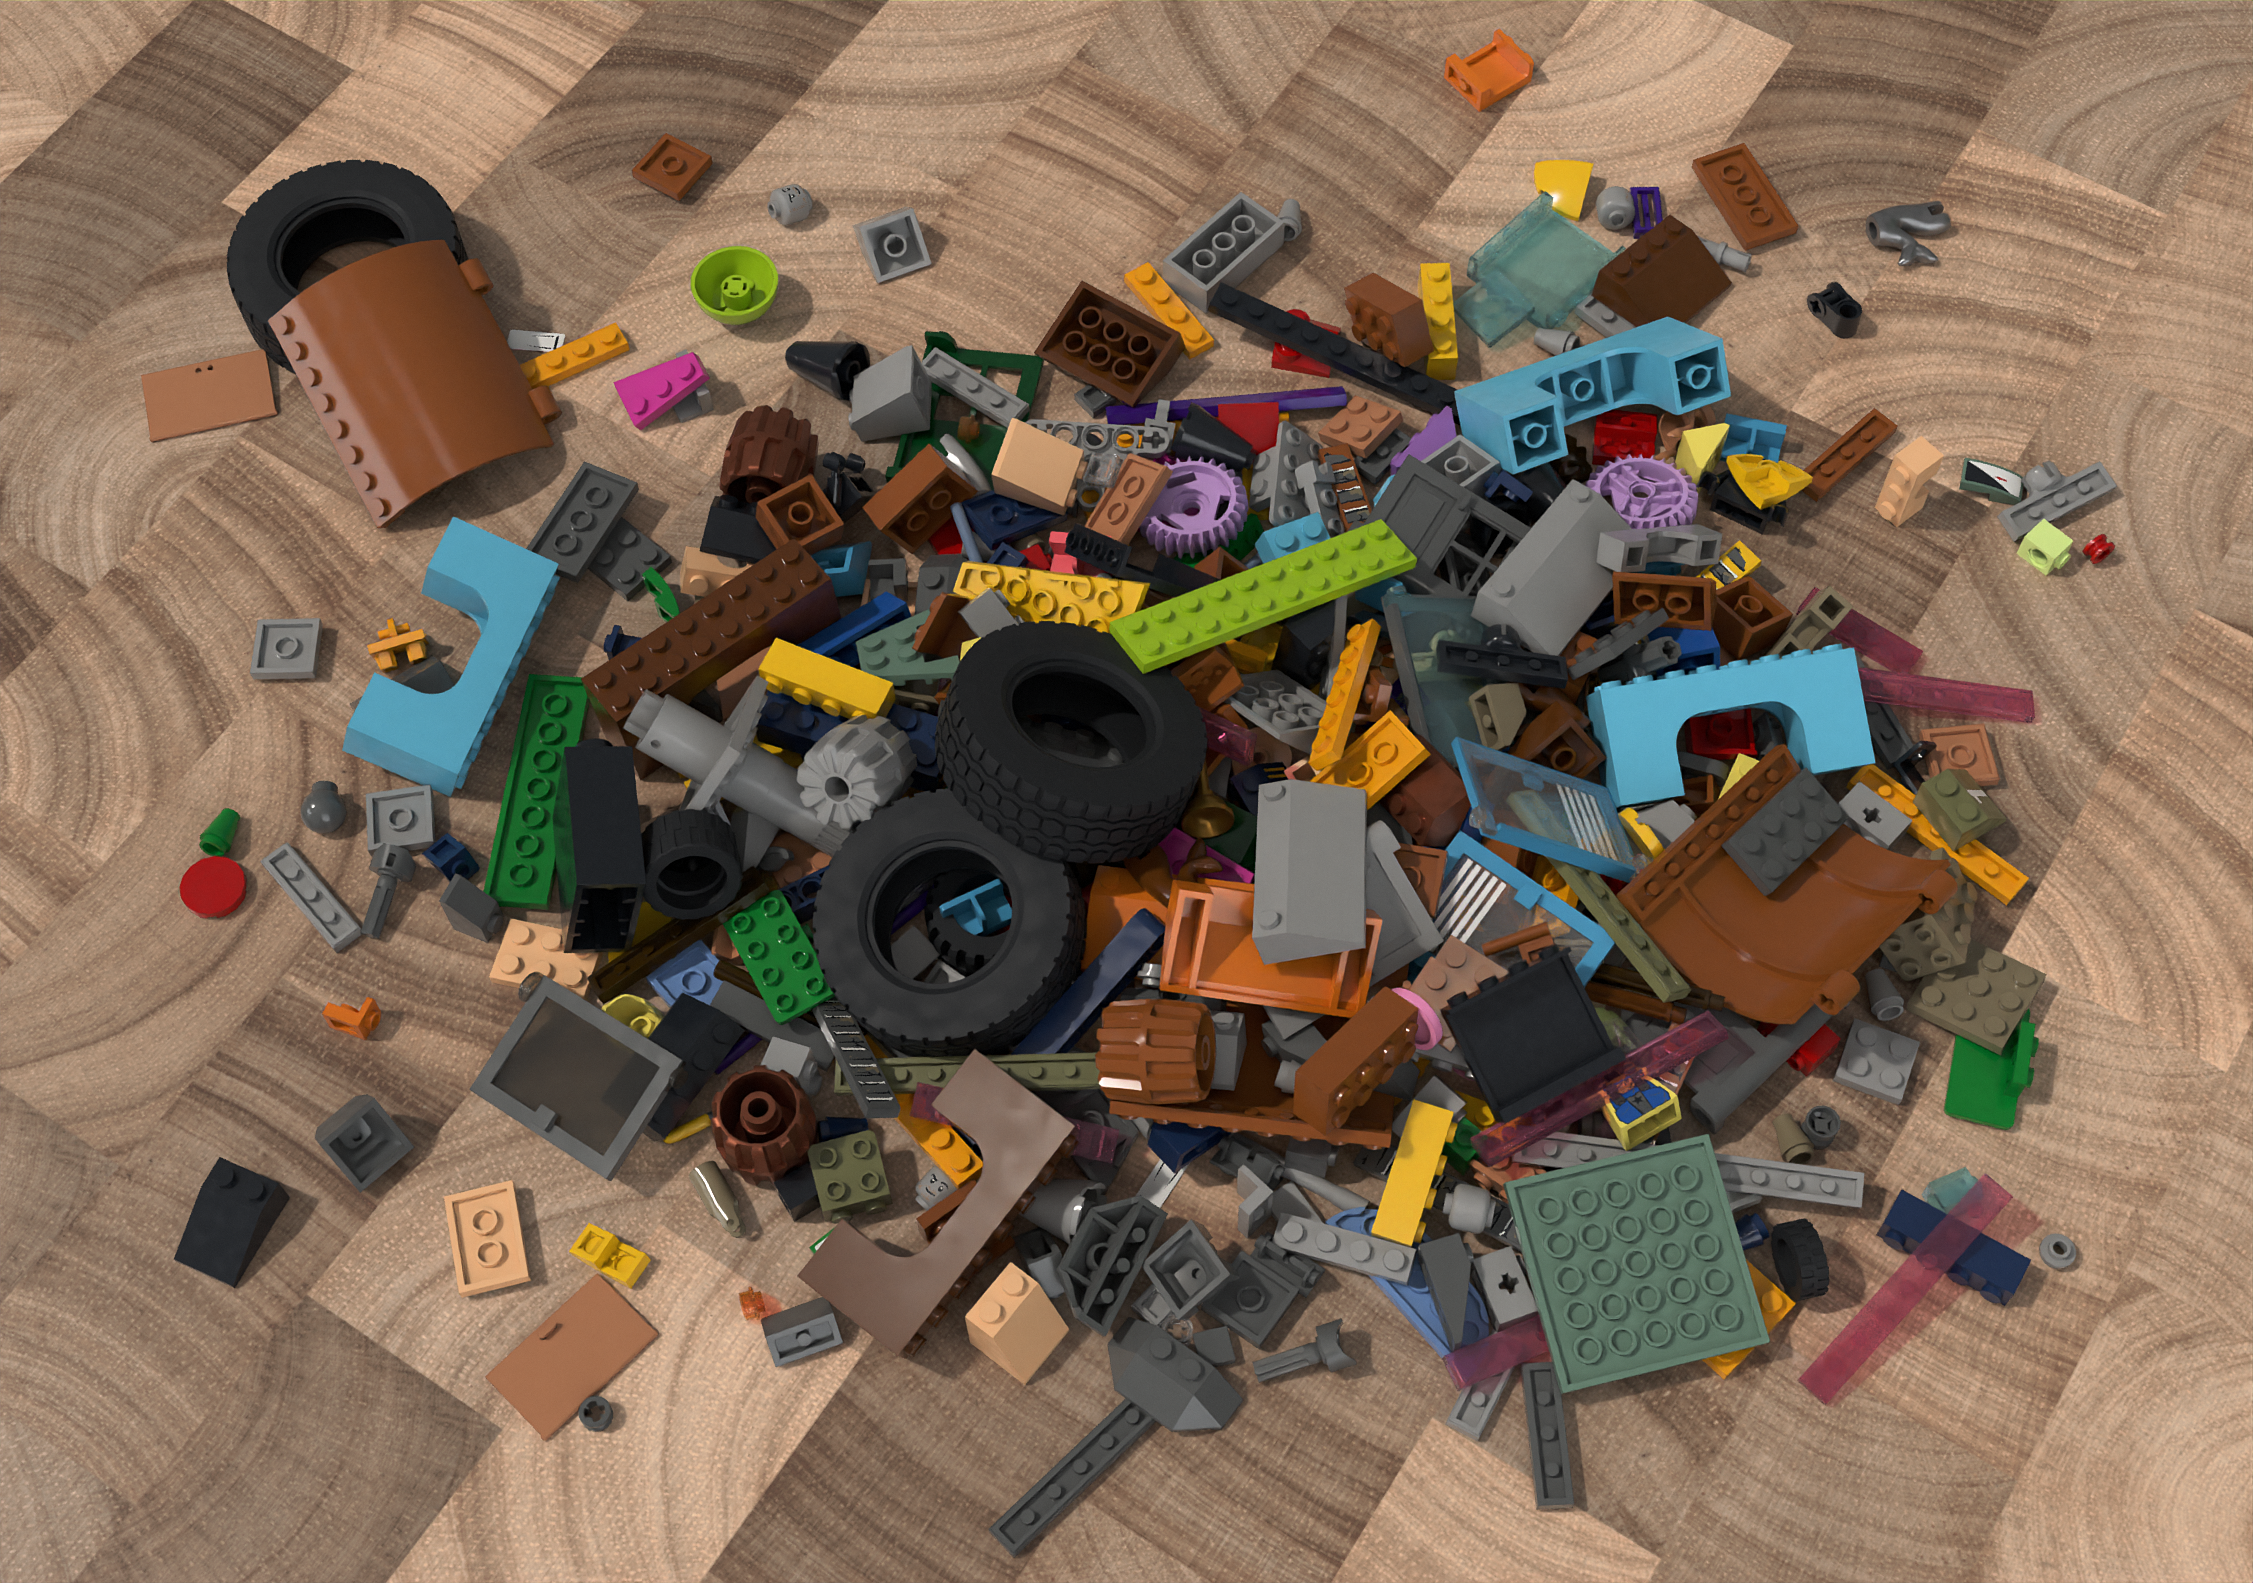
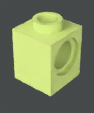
[2016,519,2073,576]

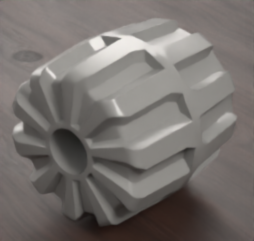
[797,715,917,830]

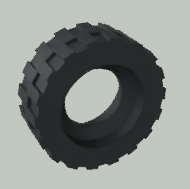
[1771,1218,1830,1301]

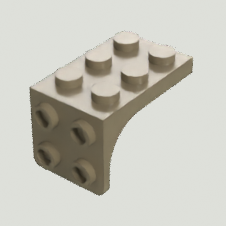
[1879,848,1977,981]

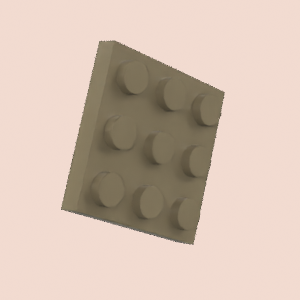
[1906,939,2046,1055]

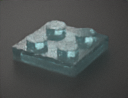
[1453,268,1535,348]

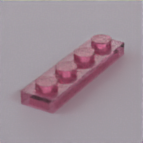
[1796,587,1923,679]

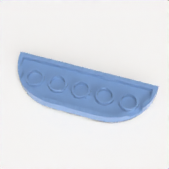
[1325,1207,1489,1384]

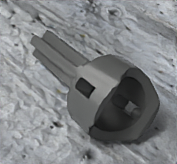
[360,843,416,939]
[1252,1318,1357,1383]

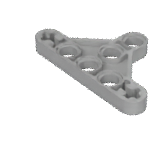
[1025,419,1170,512]

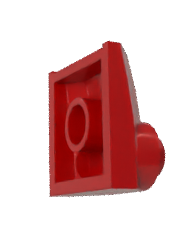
[1271,309,1341,378]
[1684,708,1757,760]

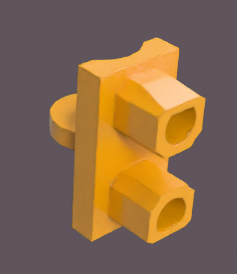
[367,618,429,673]

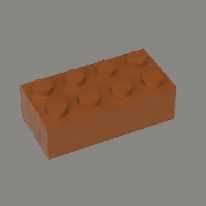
[1293,986,1419,1136]

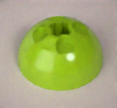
[691,246,778,325]

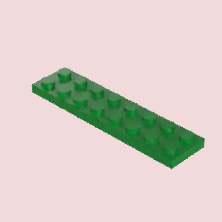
[483,674,590,910]

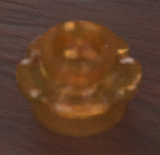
[957,414,980,444]
[738,1286,765,1321]

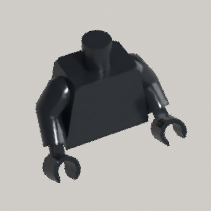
[822,452,876,523]
[1696,459,1789,535]

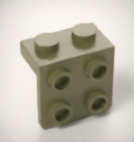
[808,1130,893,1224]

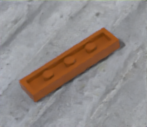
[1801,408,1898,502]

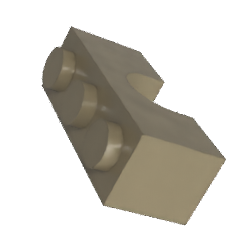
[1762,585,1854,660]

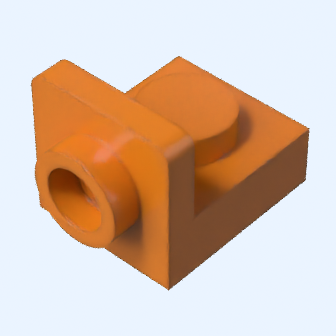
[322,997,381,1040]

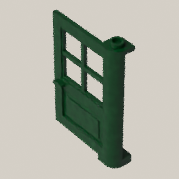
[885,331,1044,490]

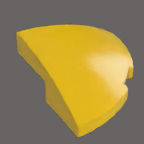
[1534,160,1594,222]
[1726,454,1813,510]

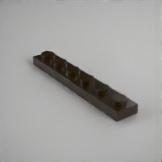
[587,865,771,1005]

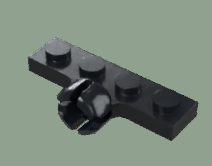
[1436,624,1568,689]

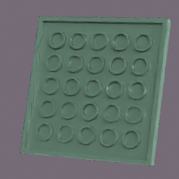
[1503,1134,1770,1394]

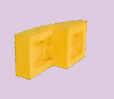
[569,1223,651,1289]

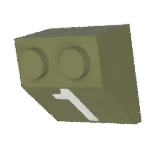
[1913,769,2007,852]

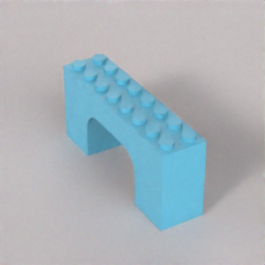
[1454,316,1731,474]
[342,516,560,797]
[1586,644,1876,809]

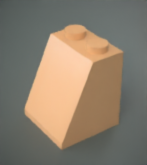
[991,418,1088,515]
[965,1262,1069,1385]

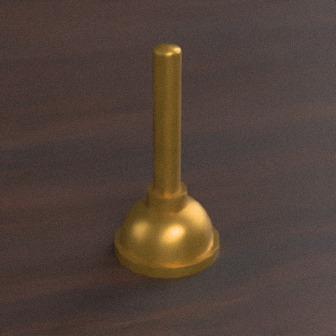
[1181,759,1235,838]

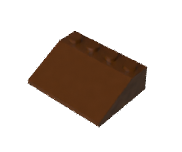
[1591,215,1732,327]
[1034,281,1186,408]

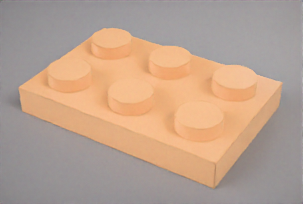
[489,919,604,1001]
[444,1180,531,1298]

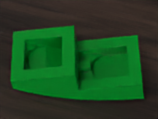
[642,567,680,622]

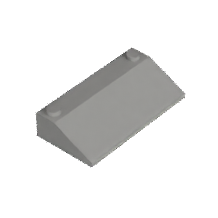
[1471,479,1633,656]
[1252,779,1367,965]

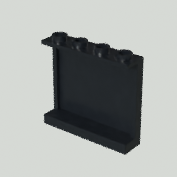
[1064,523,1221,597]
[1440,943,1626,1124]

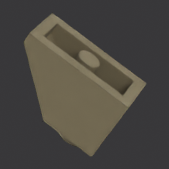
[1469,683,1527,751]

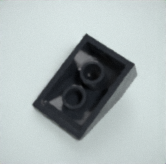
[174,1157,290,1288]

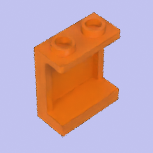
[1444,29,1534,112]

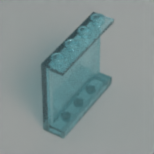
[1467,191,1626,329]

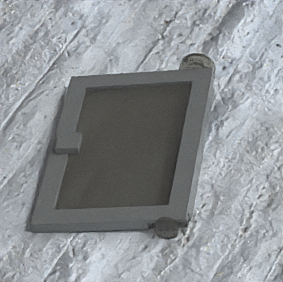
[469,972,688,1181]

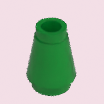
[199,808,240,857]

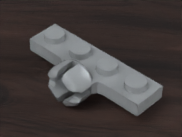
[1997,461,2117,542]

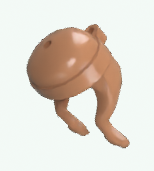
[1655,404,1716,461]

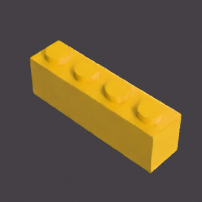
[1418,263,1458,380]
[758,638,896,719]
[1371,1099,1458,1248]

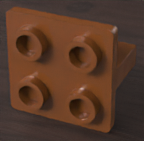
[1171,642,1244,716]
[1352,665,1410,726]

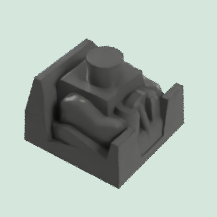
[315,1094,414,1193]
[1142,1219,1240,1320]

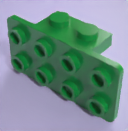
[723,890,835,1025]
[1944,1008,2039,1130]

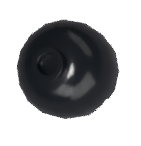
[1470,495,1531,559]

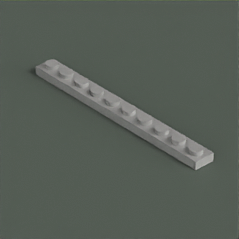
[1512,1127,1864,1209]

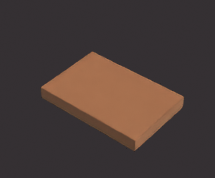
[1084,453,1173,545]

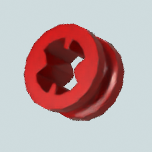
[2082,534,2115,564]

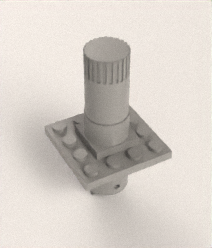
[623,675,857,857]

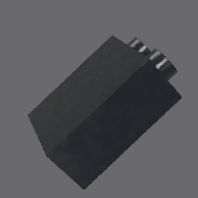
[552,738,646,953]

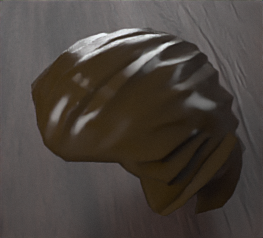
[1550,434,1593,485]

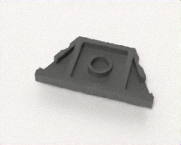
[1033,1089,1139,1195]

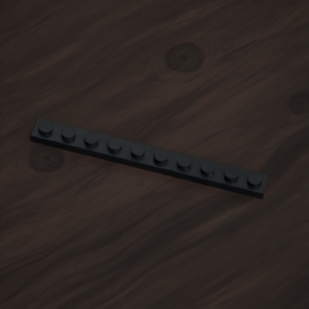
[1207,282,1461,426]

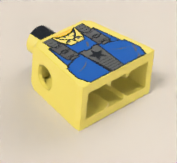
[1598,1069,1682,1151]

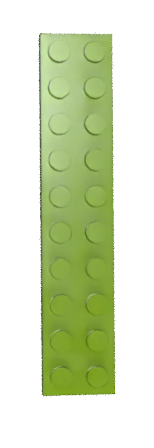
[1109,519,1417,674]

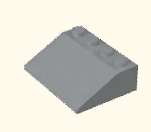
[1223,670,1356,755]

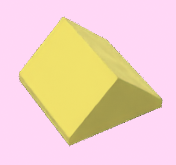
[1675,423,1730,494]

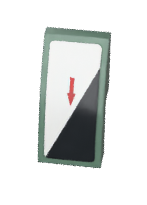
[1959,458,2023,505]

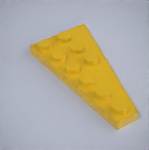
[953,561,1150,634]

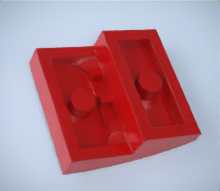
[1592,409,1657,466]

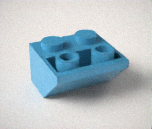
[811,541,872,597]

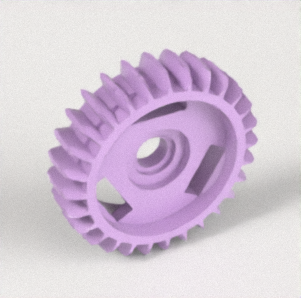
[1585,454,1698,529]
[1139,456,1248,559]

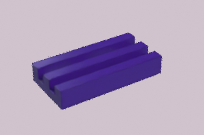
[1629,187,1663,239]

